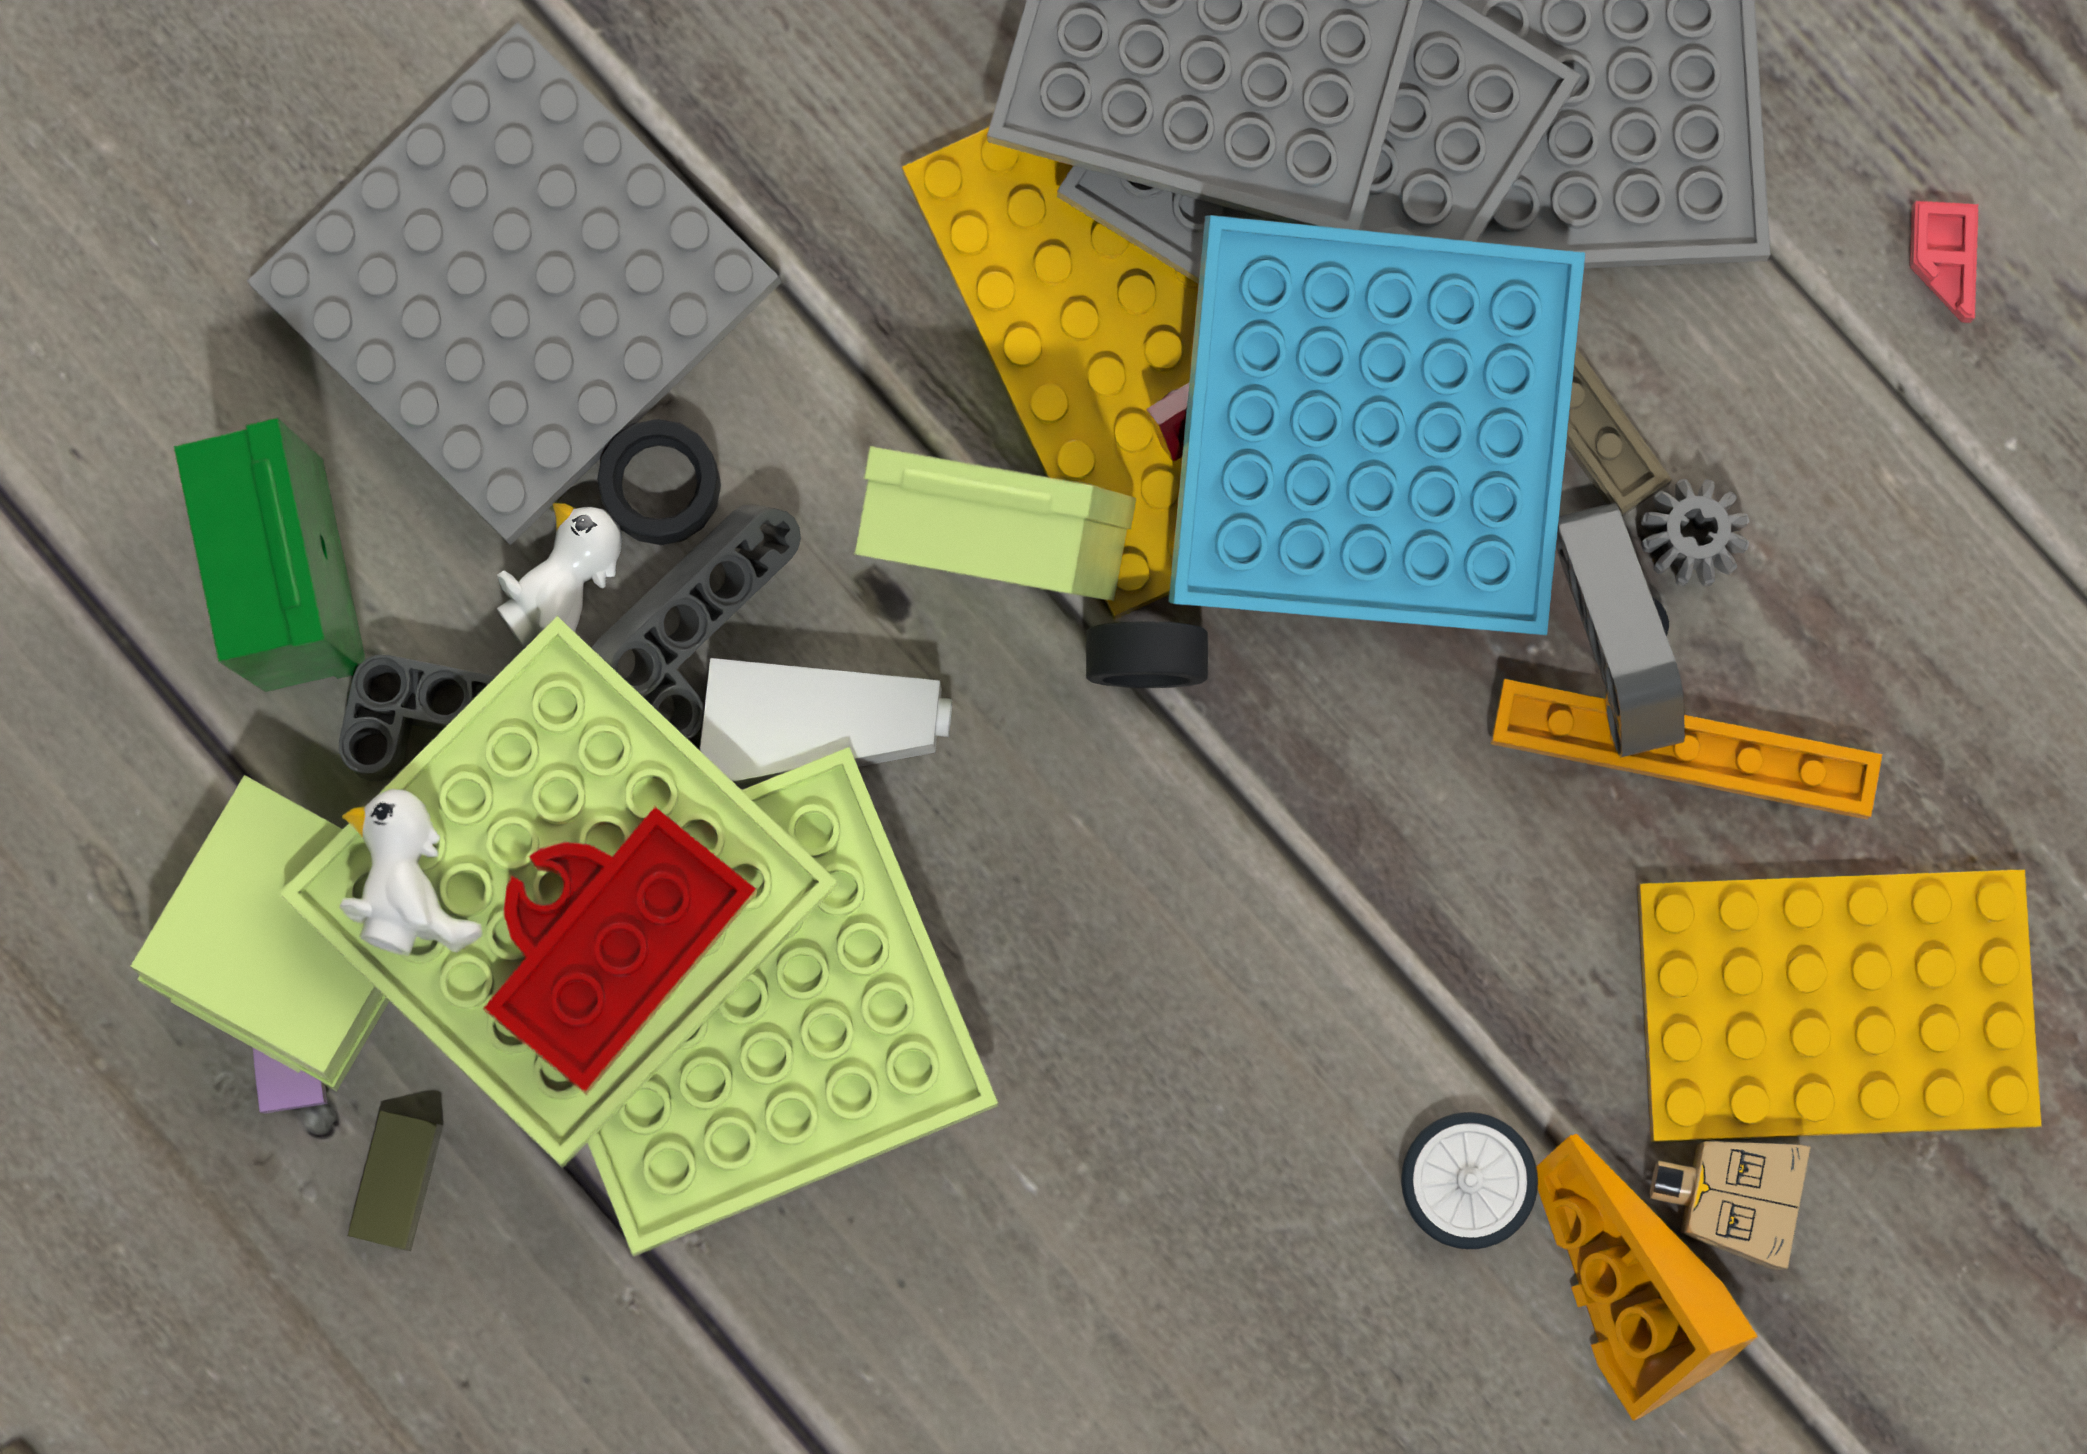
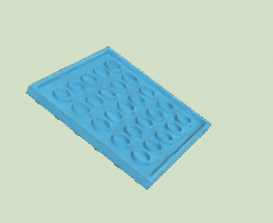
[1169,215,1585,635]

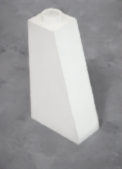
[700,658,952,789]

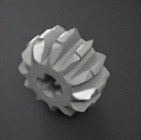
[1641,479,1749,587]

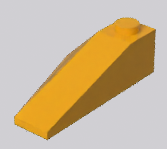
[1536,1134,1758,1421]

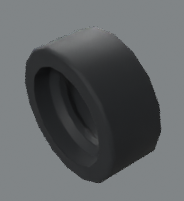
[597,419,721,545]
[1086,621,1208,688]

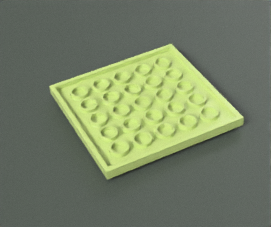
[279,616,838,1168]
[587,747,998,1256]

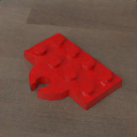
[483,807,757,1096]

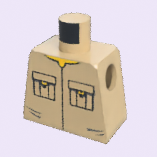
[1650,1141,1811,1270]

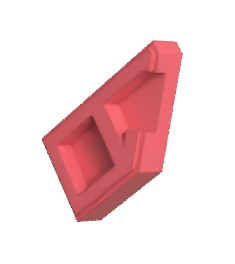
[1910,201,1978,323]

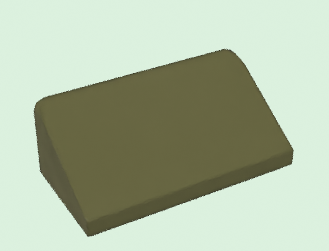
[348,1111,443,1251]

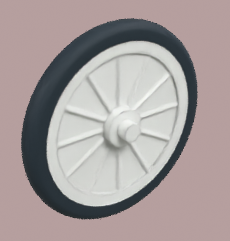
[1401,1112,1538,1250]

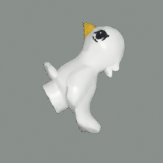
[497,503,623,649]
[340,789,483,956]

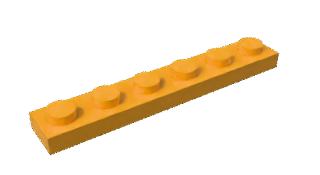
[1490,679,1883,820]

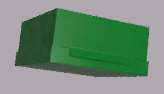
[174,417,366,692]

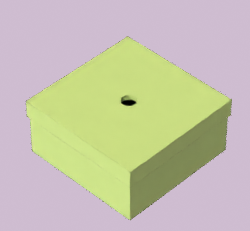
[855,446,1136,601]
[131,775,389,1092]

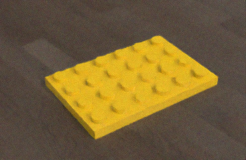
[1637,870,2042,1142]

